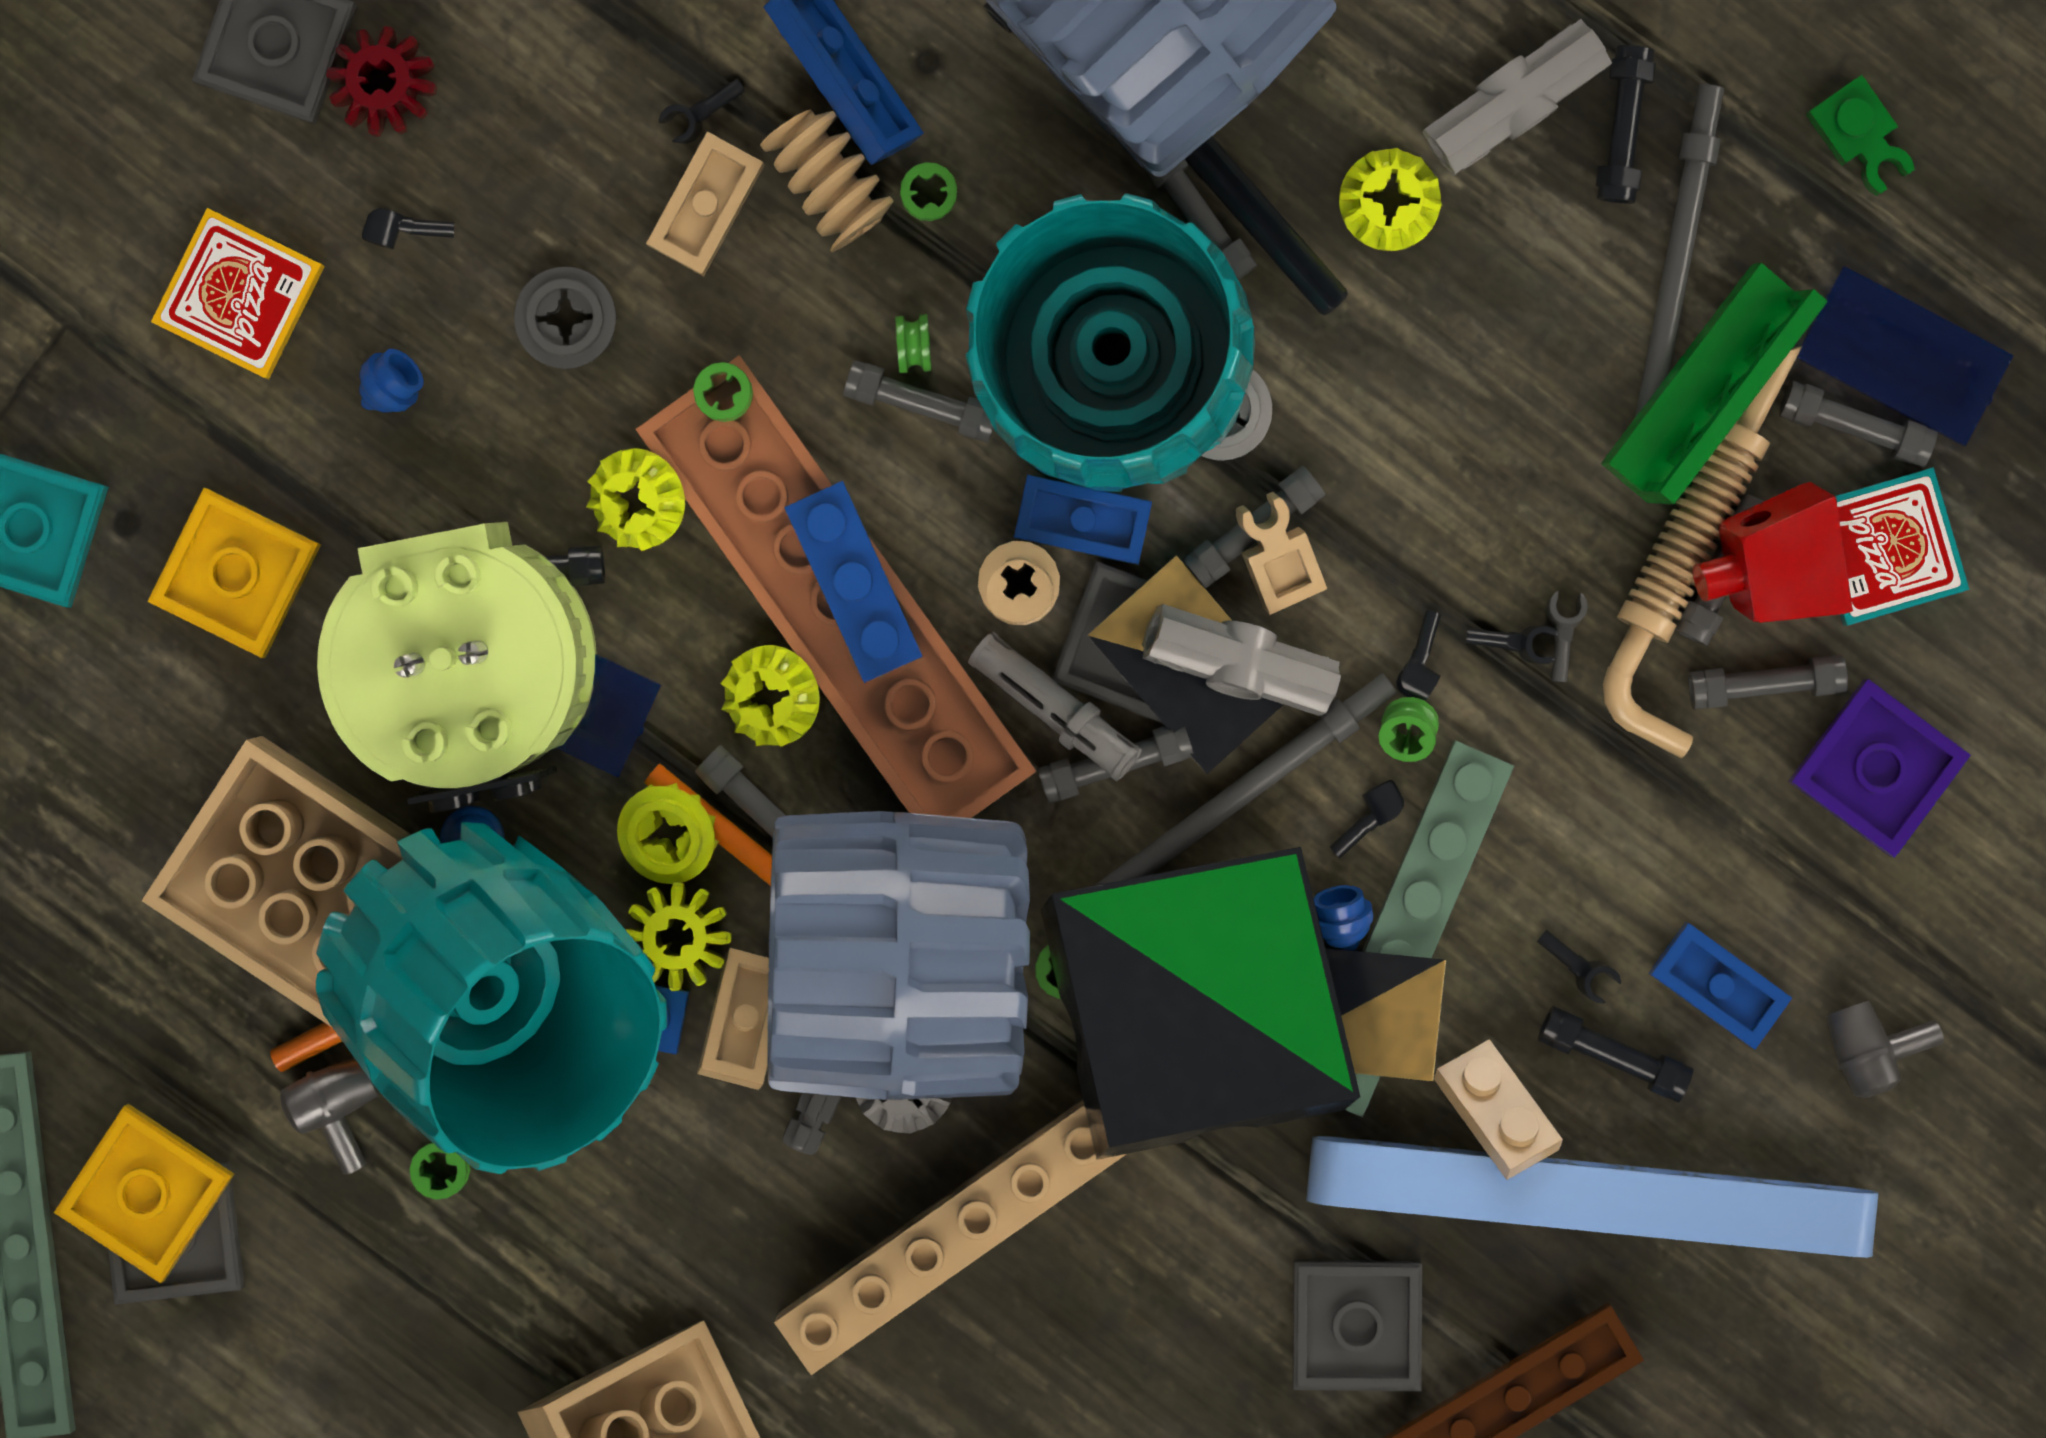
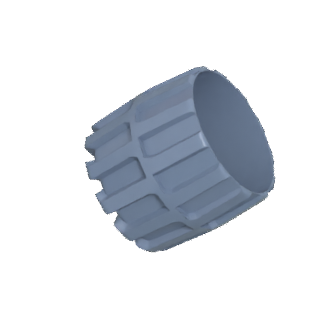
[986,0,1337,177]
[767,811,1030,1100]

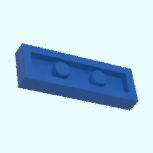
[763,0,924,165]
[784,481,923,683]

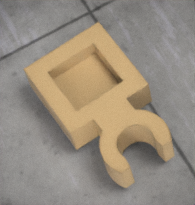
[1236,492,1327,615]

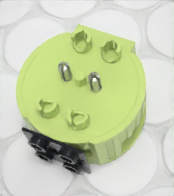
[317,522,597,813]

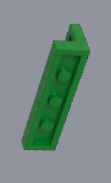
[1600,263,1828,504]

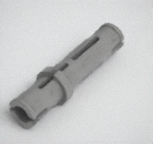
[968,631,1142,782]

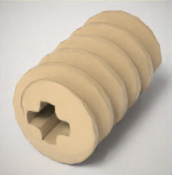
[760,109,894,253]
[978,541,1060,625]

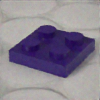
[1788,679,1971,858]

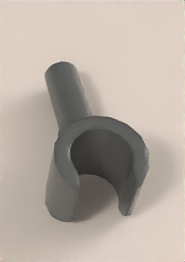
[1545,591,1588,682]

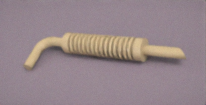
[1603,346,1802,758]

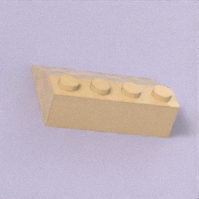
[142,736,411,1028]
[517,1320,760,1438]

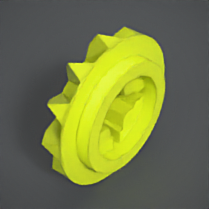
[1339,148,1442,251]
[586,448,685,551]
[720,645,820,747]
[617,783,719,884]

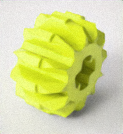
[625,882,732,991]

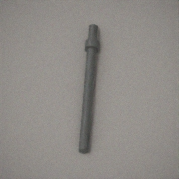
[1635,84,1724,417]
[1094,673,1397,886]

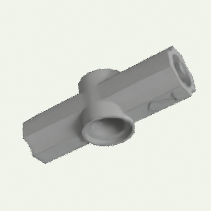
[1422,19,1612,176]
[1142,604,1341,716]

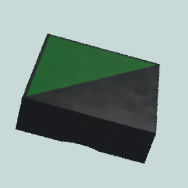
[1041,847,1361,1160]

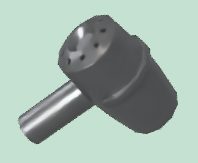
[1827,1001,1944,1098]
[280,1058,378,1175]

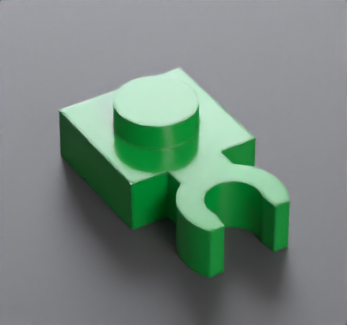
[1805,75,1915,196]

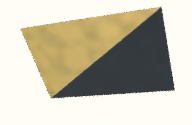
[1087,555,1284,774]
[1325,948,1446,1081]

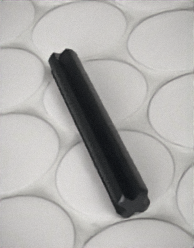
[1185,136,1348,315]

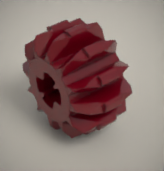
[326,26,437,137]

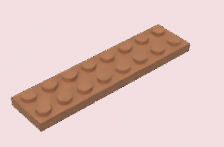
[635,355,1037,818]

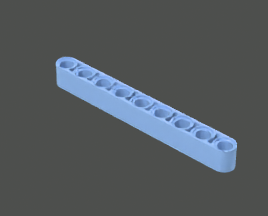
[1306,1136,1879,1258]

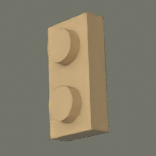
[646,132,765,277]
[697,948,769,1090]
[1434,1039,1563,1180]

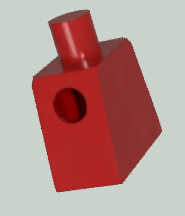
[1693,482,1853,623]

